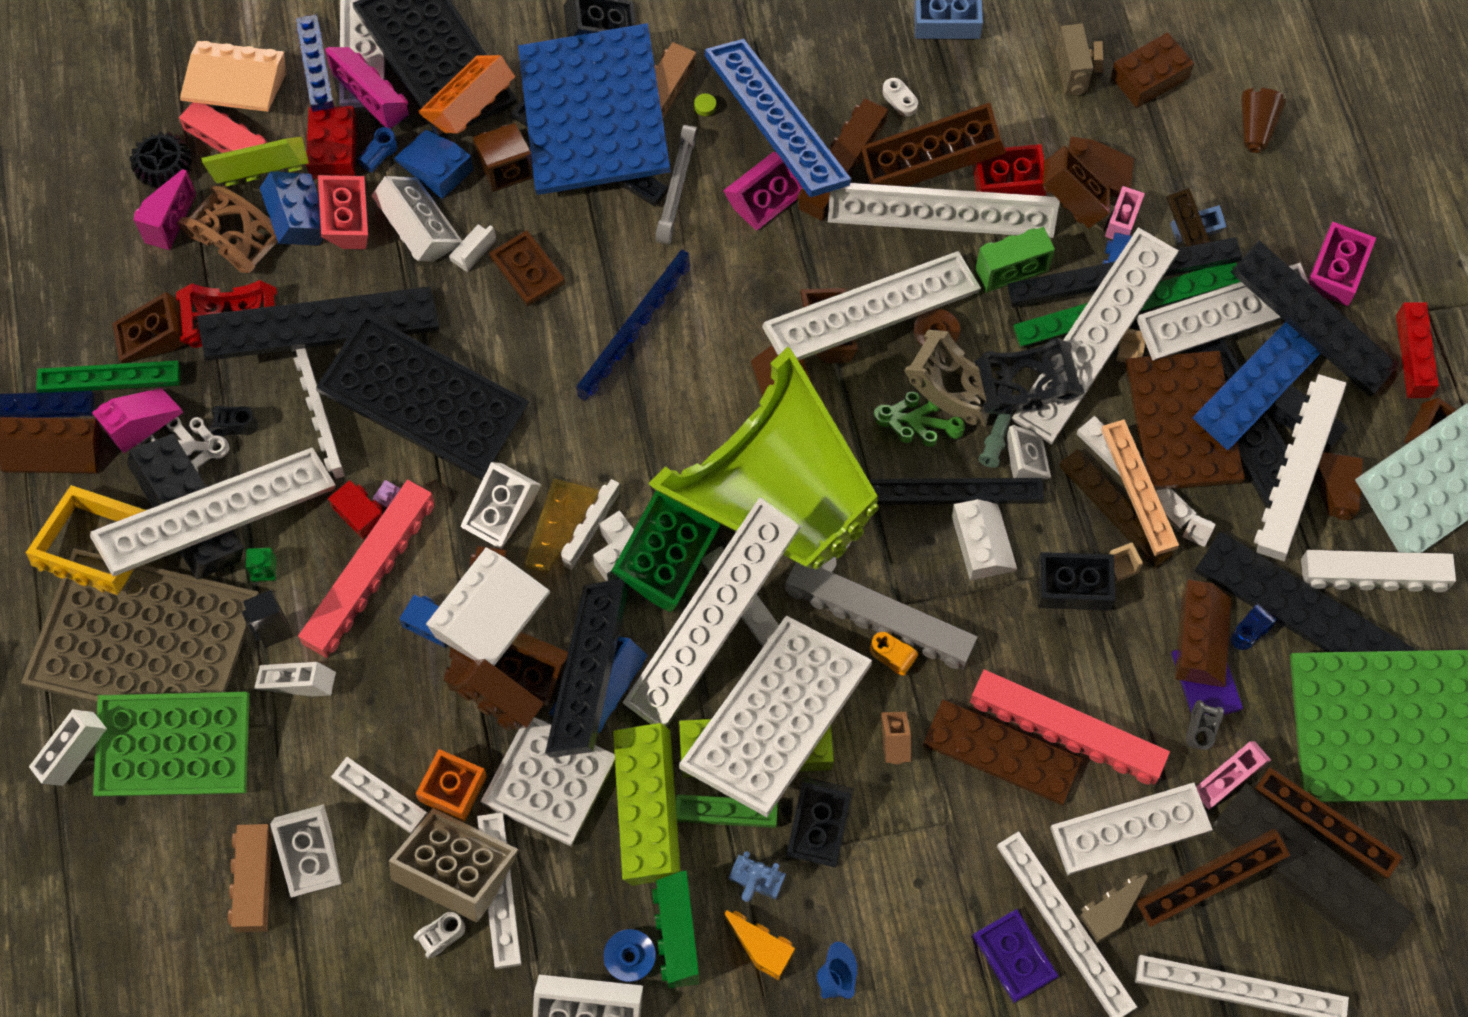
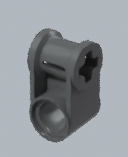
[1186,700,1224,750]

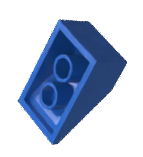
[394,130,474,199]

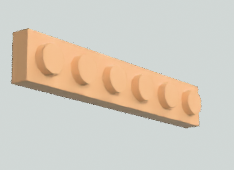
[1101,420,1179,556]

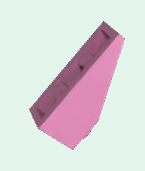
[1196,741,1271,810]

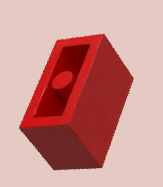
[328,480,384,539]

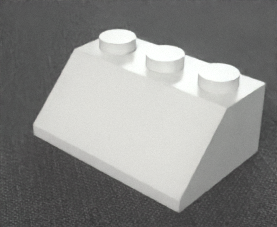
[951,499,1017,581]

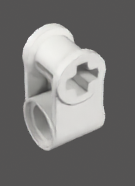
[413,912,465,959]

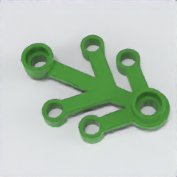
[874,392,965,447]

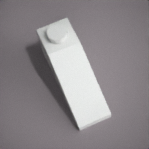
[255,662,336,696]

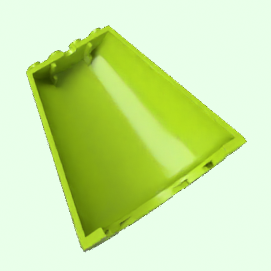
[648,346,879,570]

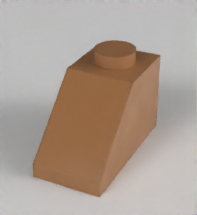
[881,712,911,764]

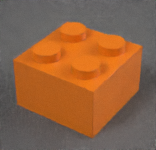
[416,749,487,822]

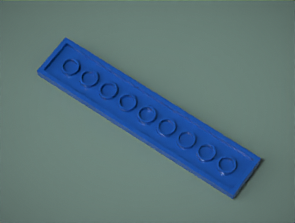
[705,39,851,197]

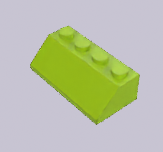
[201,137,309,186]

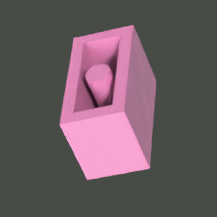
[1105,186,1145,239]

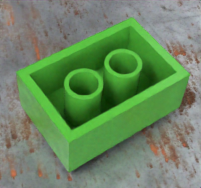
[975,227,1055,293]

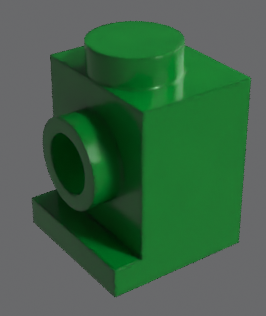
[246,548,277,582]

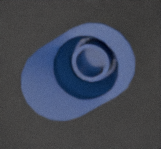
[817,942,857,999]

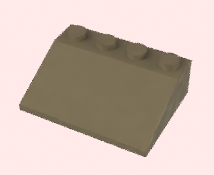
[389,808,519,923]

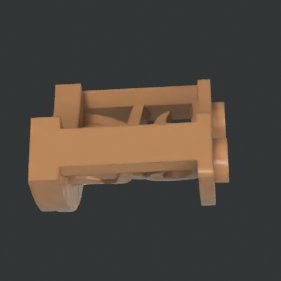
[177,186,277,273]

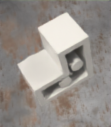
[593,511,634,581]

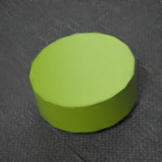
[694,93,716,116]

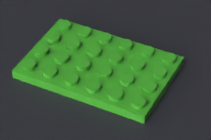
[93,692,250,797]

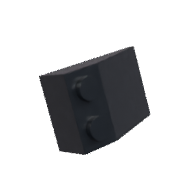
[563,0,636,37]
[786,777,855,868]

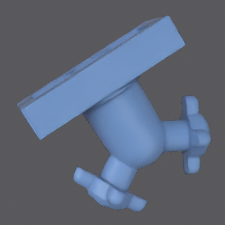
[729,851,786,902]

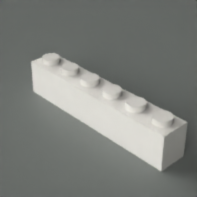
[1301,550,1456,592]

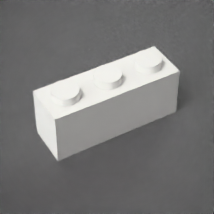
[29,709,107,786]

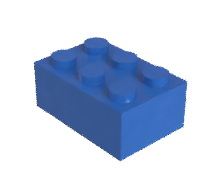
[260,171,324,245]

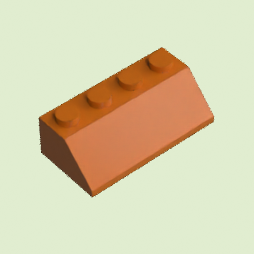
[419,55,515,134]

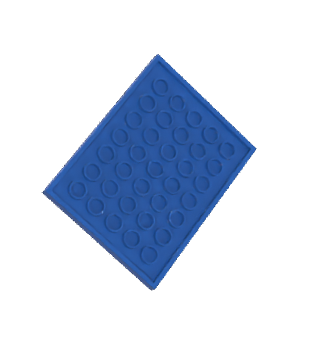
[518,23,671,195]

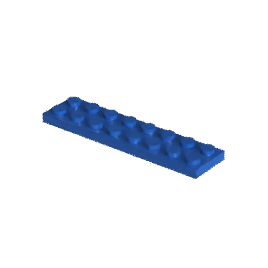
[1193,322,1320,450]

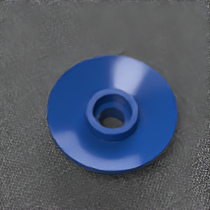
[603,929,656,982]

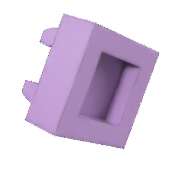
[372,480,401,509]

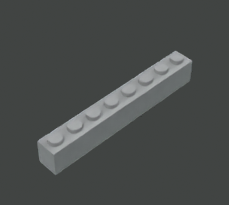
[785,562,977,670]

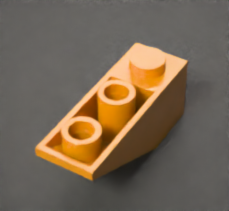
[725,910,795,981]

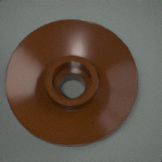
[914,309,960,346]

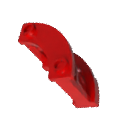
[176,280,277,348]

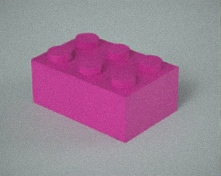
[1308,222,1376,306]

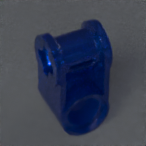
[1231,604,1277,650]

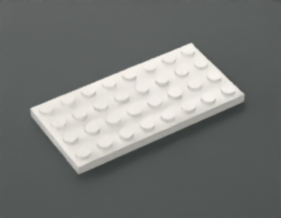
[679,616,872,817]

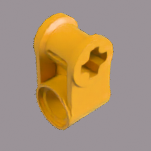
[870,632,918,676]

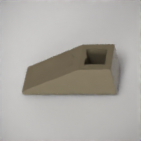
[1078,874,1148,945]

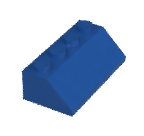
[548,636,648,733]

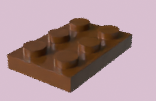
[489,230,565,307]

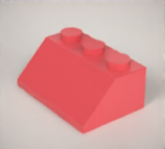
[318,175,368,249]

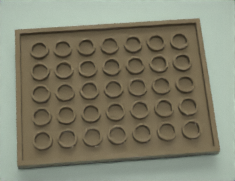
[21,548,259,703]

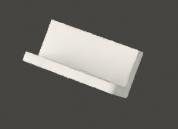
[449,224,496,272]

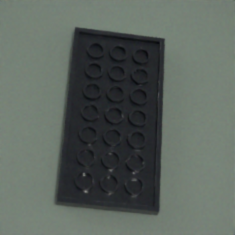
[353,0,517,138]
[316,313,529,480]

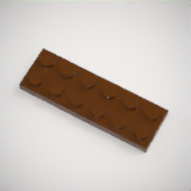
[923,699,1082,806]

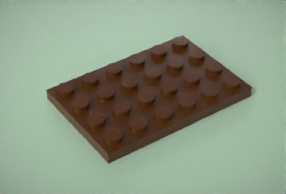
[1125,351,1245,490]

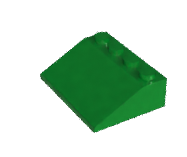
[611,491,720,613]

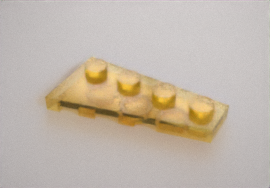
[524,478,599,573]

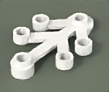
[136,417,229,472]

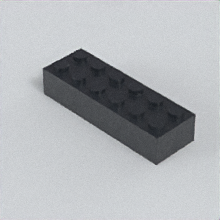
[127,433,244,580]

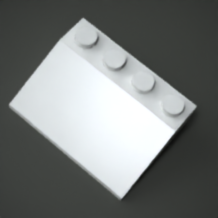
[426,548,551,666]

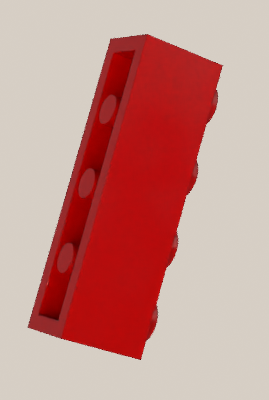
[1396,302,1439,398]

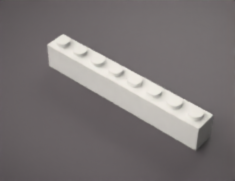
[1254,374,1346,561]

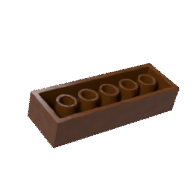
[861,102,1006,187]

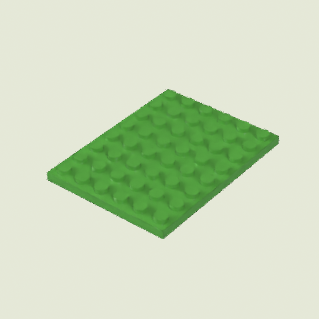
[1290,650,1468,803]

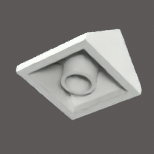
[1006,425,1051,480]

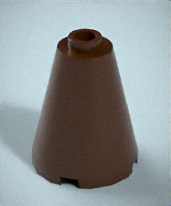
[1241,88,1287,153]

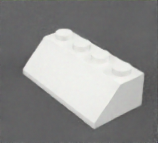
[371,176,462,261]
[533,975,643,1017]

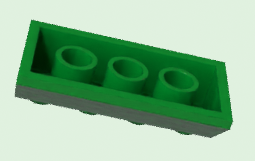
[652,870,700,988]

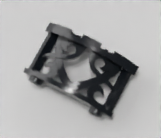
[974,338,1084,414]

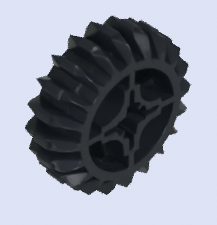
[130,131,192,189]

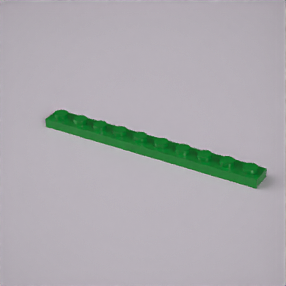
[1013,262,1241,348]

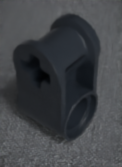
[210,406,258,436]

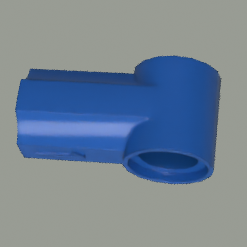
[357,127,398,173]

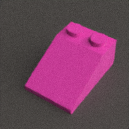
[134,169,197,250]
[92,388,183,453]

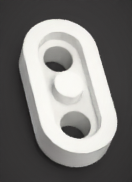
[882,78,918,117]

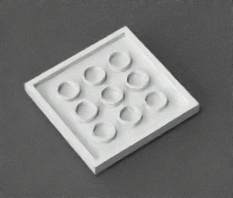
[481,717,615,847]

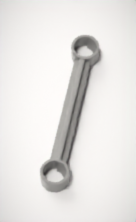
[656,125,697,245]

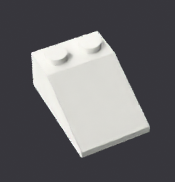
[460,462,541,549]
[270,805,341,897]

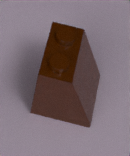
[473,123,534,192]

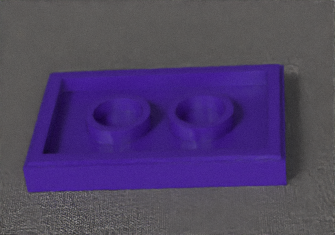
[1171,650,1243,715]
[972,909,1059,1004]

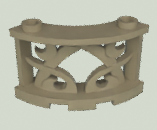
[904,330,1002,426]

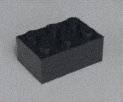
[1037,552,1115,611]

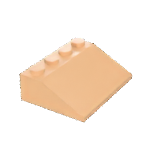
[180,41,286,112]

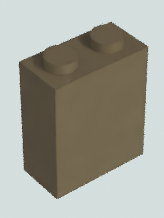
[1055,23,1093,96]

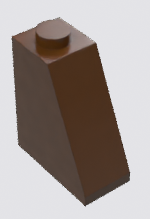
[1314,452,1363,520]

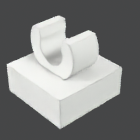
[1183,514,1216,547]

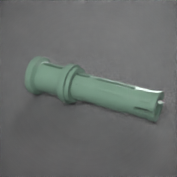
[978,410,1014,468]

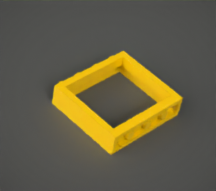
[26,485,146,595]

